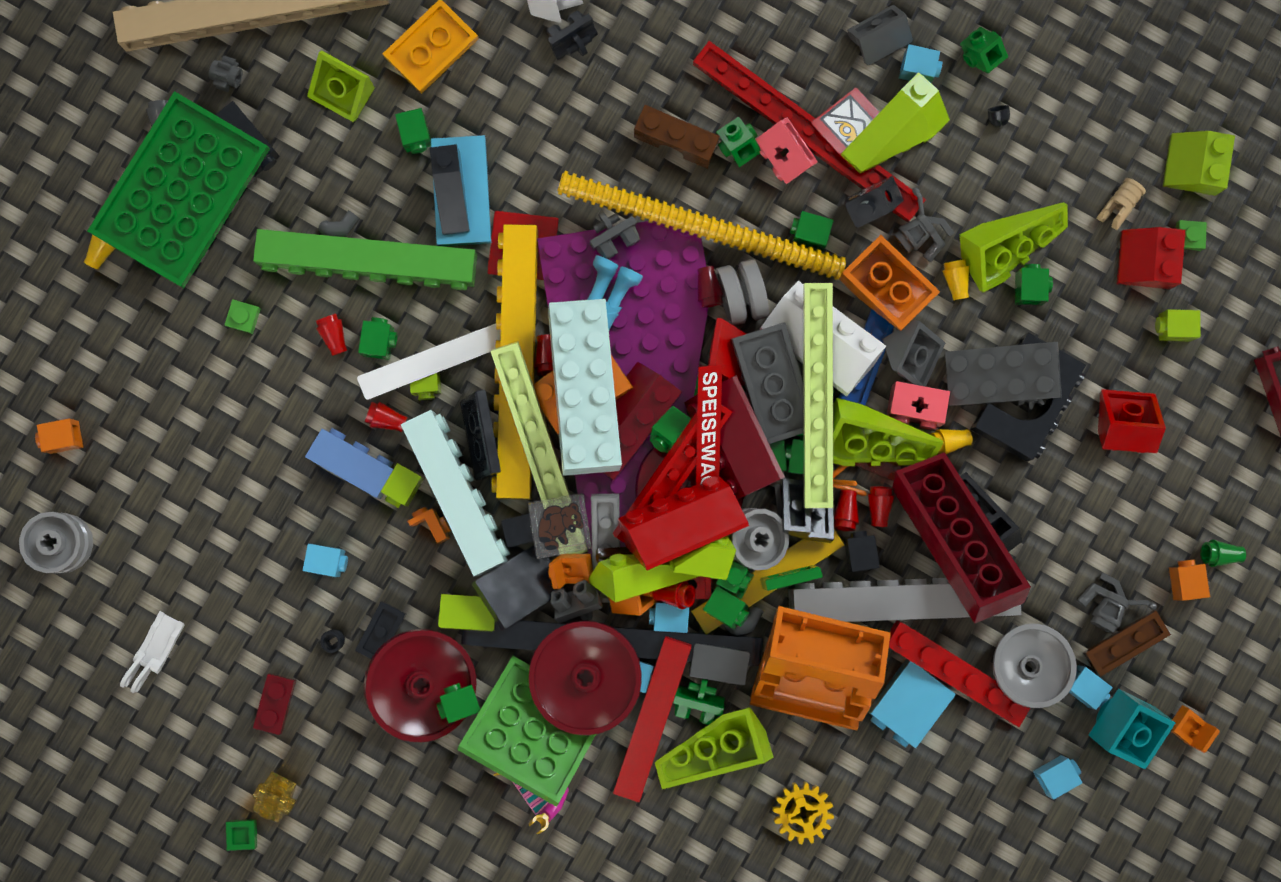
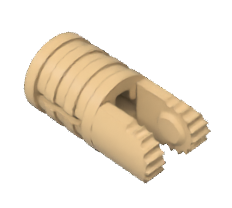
[1096,178,1146,230]

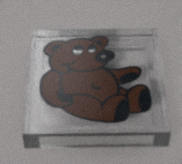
[528,493,592,559]

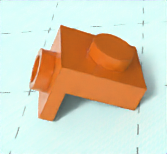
[408,507,451,544]
[548,554,593,589]
[1171,705,1220,753]

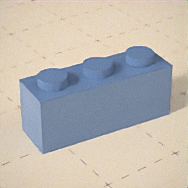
[305,428,393,499]

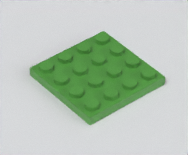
[457,656,596,807]

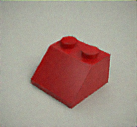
[1117,227,1186,289]
[708,318,746,386]
[1098,389,1166,453]

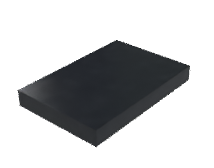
[460,390,501,481]
[472,542,568,631]

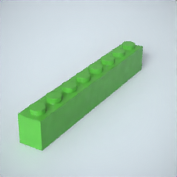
[253,229,478,290]

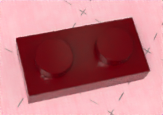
[253,673,296,735]

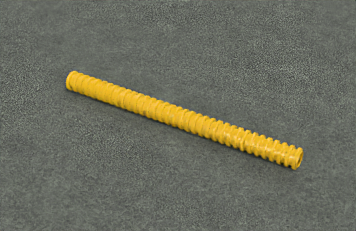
[557,171,846,280]

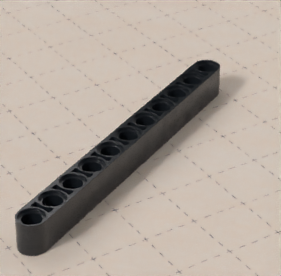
[461,620,764,666]

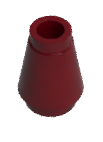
[697,266,725,308]

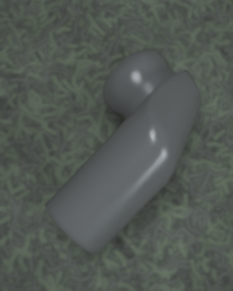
[318,210,359,237]
[725,605,764,637]

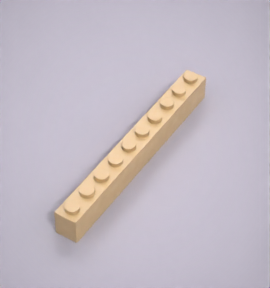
[113,0,389,52]

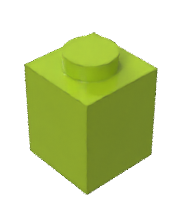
[1155,309,1201,341]
[410,372,441,400]
[381,463,425,508]

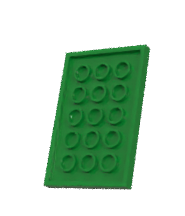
[87,91,270,288]

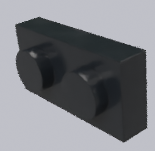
[355,601,407,659]

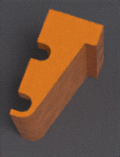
[749,606,890,731]

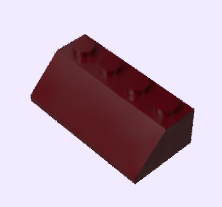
[602,362,682,482]
[684,376,785,499]

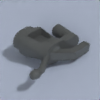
[894,187,954,262]
[1077,573,1157,634]

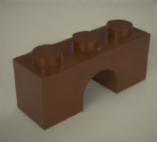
[634,105,720,169]

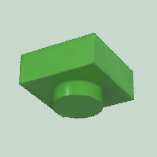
[1176,220,1207,251]
[225,299,261,334]

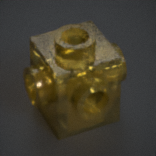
[253,772,297,823]

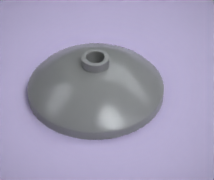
[993,624,1077,708]

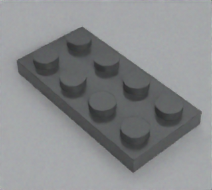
[731,322,804,444]
[945,342,1062,406]

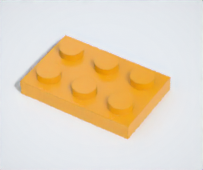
[382,0,479,94]

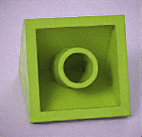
[307,50,375,122]

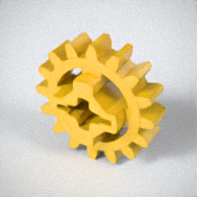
[772,781,834,845]

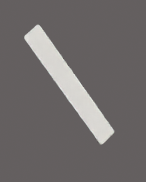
[357,324,501,400]

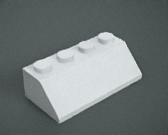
[760,281,886,397]

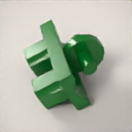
[673,679,725,725]

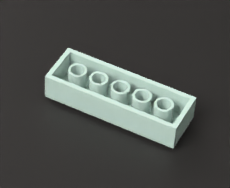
[548,299,622,476]
[401,410,510,576]

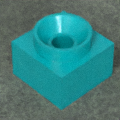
[1089,688,1176,769]

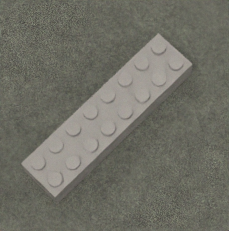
[788,578,1021,622]

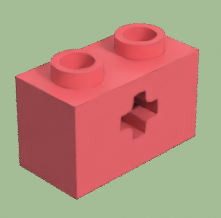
[755,117,818,184]
[887,381,950,430]

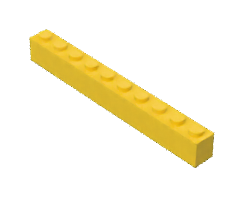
[492,225,538,500]

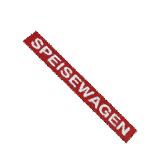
[696,364,722,486]

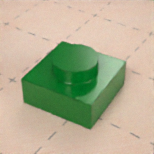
[226,819,257,851]

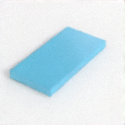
[431,135,492,246]

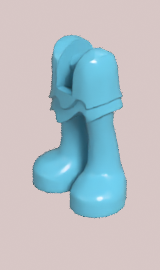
[587,255,643,330]

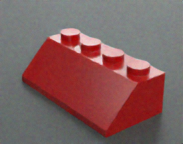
[618,476,749,571]

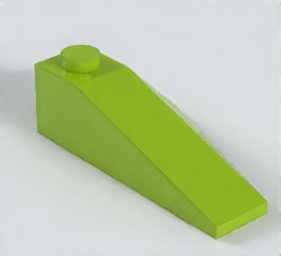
[841,72,950,173]
[959,202,1068,293]
[833,398,943,466]
[589,554,700,603]
[655,707,774,789]

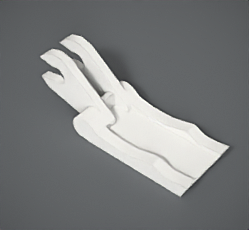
[120,611,185,693]

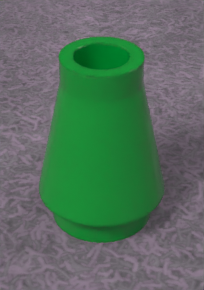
[1201,539,1246,567]

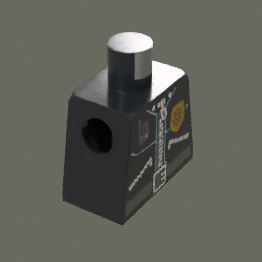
[844,176,904,228]

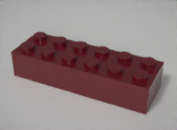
[892,452,1031,624]

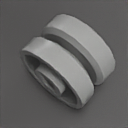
[716,259,769,326]
[728,508,789,570]
[19,512,93,573]

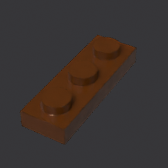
[1083,611,1171,677]

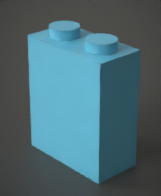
[868,659,956,748]

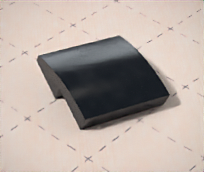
[781,478,834,543]

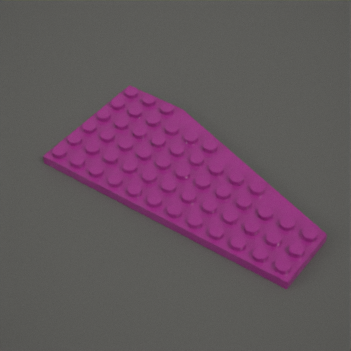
[537,221,708,560]

